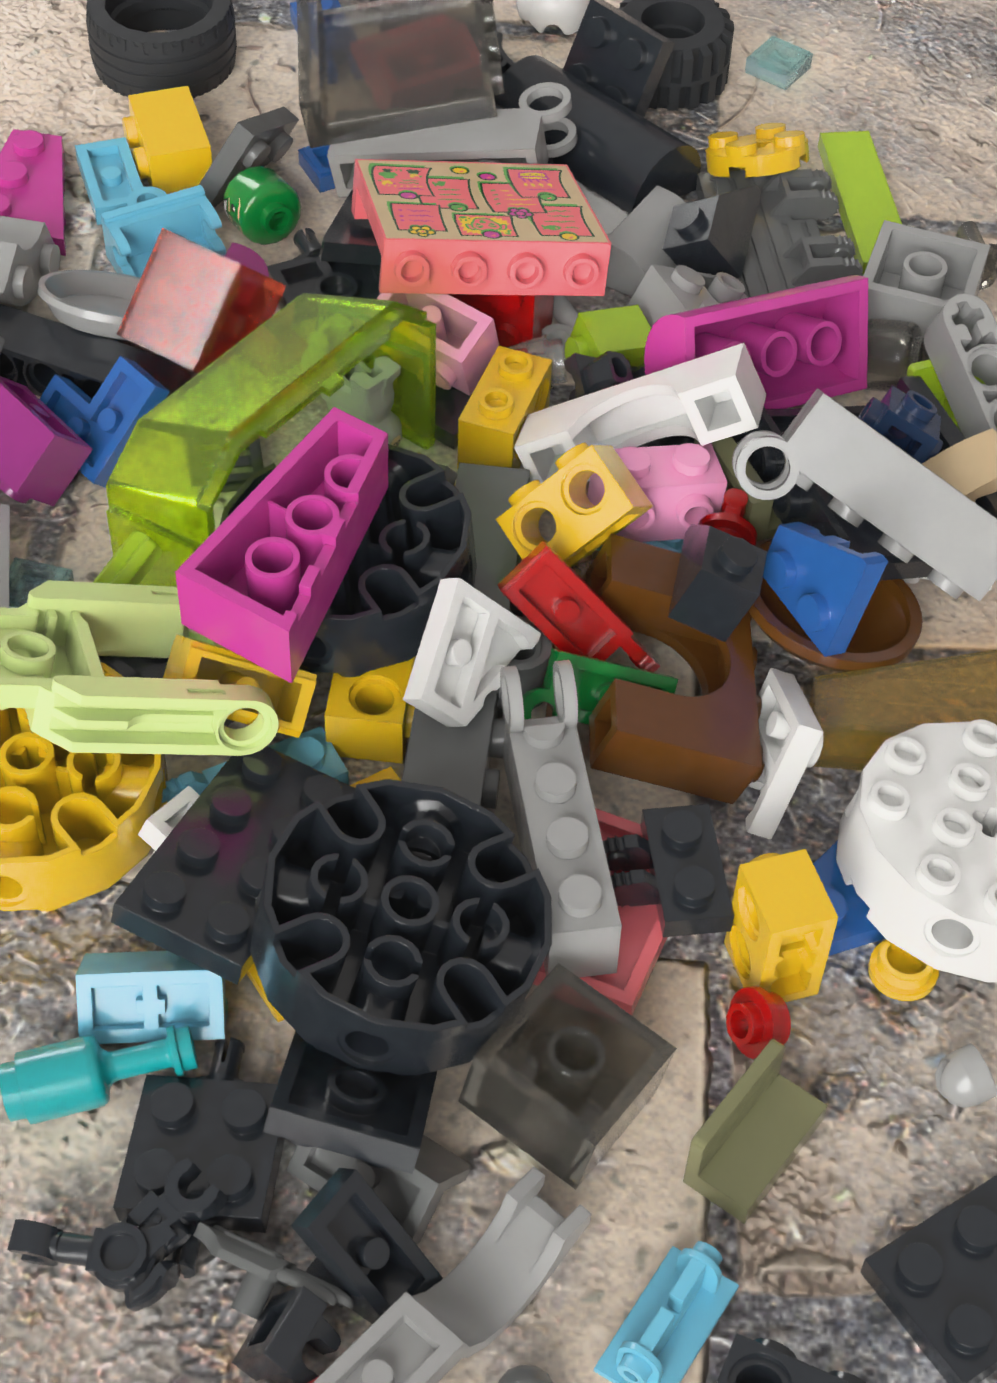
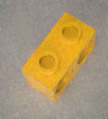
[457,345,552,470]
[495,442,653,568]
[324,655,417,764]
[724,849,838,1003]

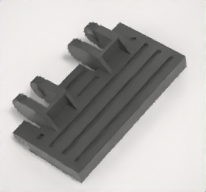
[696,168,863,297]

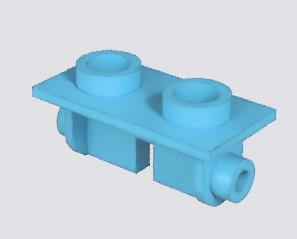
[594,1241,739,1383]

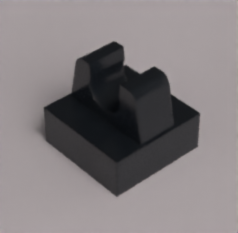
[232,1286,341,1383]

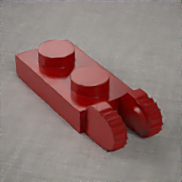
[497,540,661,672]

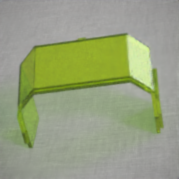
[106,293,436,587]

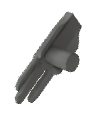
[193,1221,355,1320]

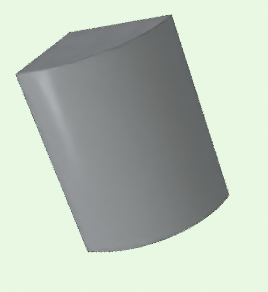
[606,186,686,297]

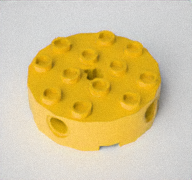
[0,662,168,911]

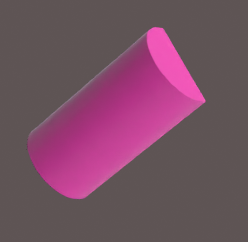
[644,275,868,409]

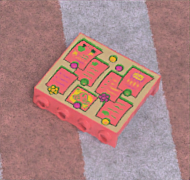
[351,159,611,296]

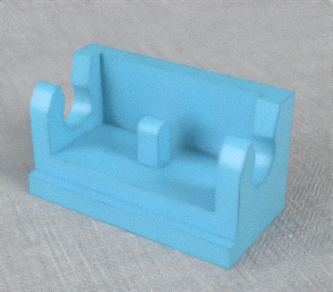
[100,185,226,282]
[76,950,228,1044]

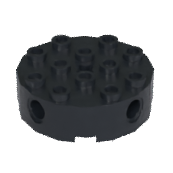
[219,444,477,677]
[250,779,552,1076]

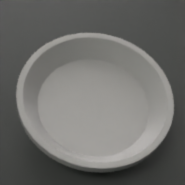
[37,270,191,341]

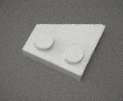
[403,578,541,727]
[746,668,823,839]

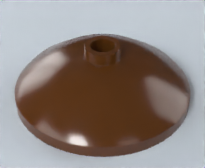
[748,539,923,672]

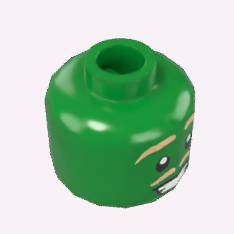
[223,166,301,245]

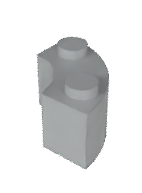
[0,216,60,306]

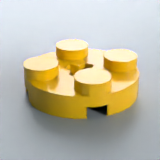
[705,123,809,178]

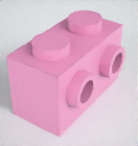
[367,293,499,396]
[587,443,728,545]

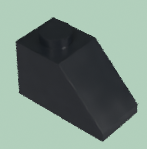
[663,185,762,278]
[668,525,767,642]

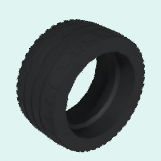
[86,0,237,98]

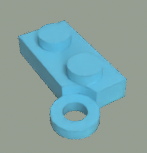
[75,137,166,225]

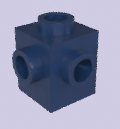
[858,385,943,464]

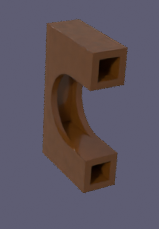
[586,534,765,804]

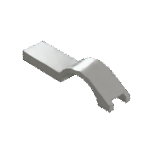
[313,1167,592,1383]

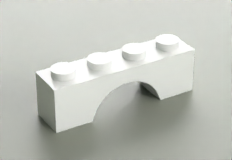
[514,343,766,483]

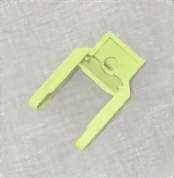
[0,580,279,756]

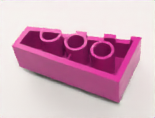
[175,407,388,683]

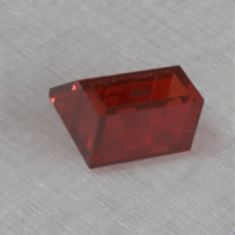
[117,228,286,386]

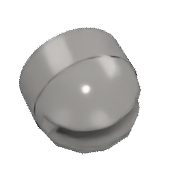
[935,1043,997,1108]

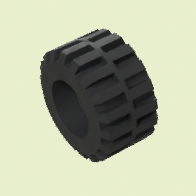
[618,0,734,111]

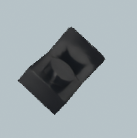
[291,1168,443,1324]

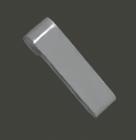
[924,293,997,439]

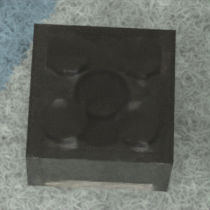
[458,963,677,1190]

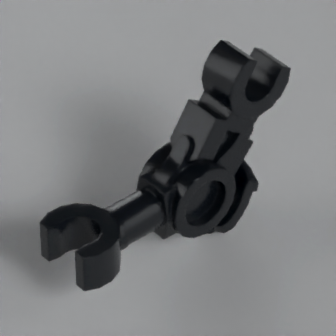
[7,1157,228,1312]

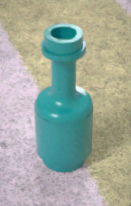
[0,1025,198,1125]

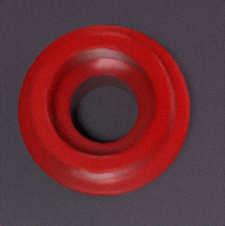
[726,986,791,1059]

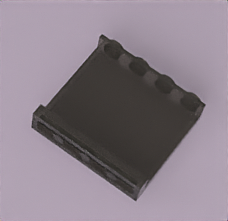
[297,0,505,148]

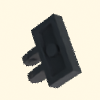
[603,804,734,937]

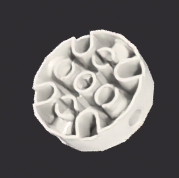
[836,719,997,983]

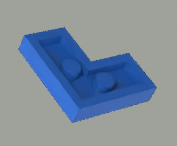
[40,356,170,488]

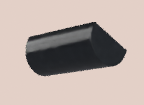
[485,55,701,214]

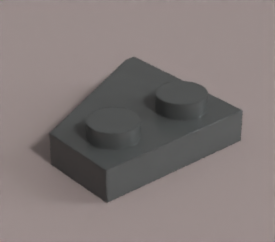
[199,106,299,208]

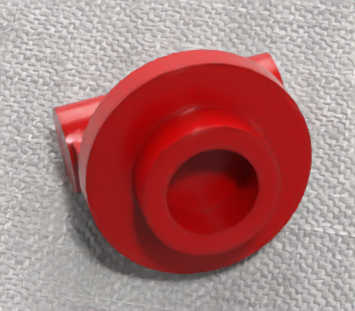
[698,488,757,546]

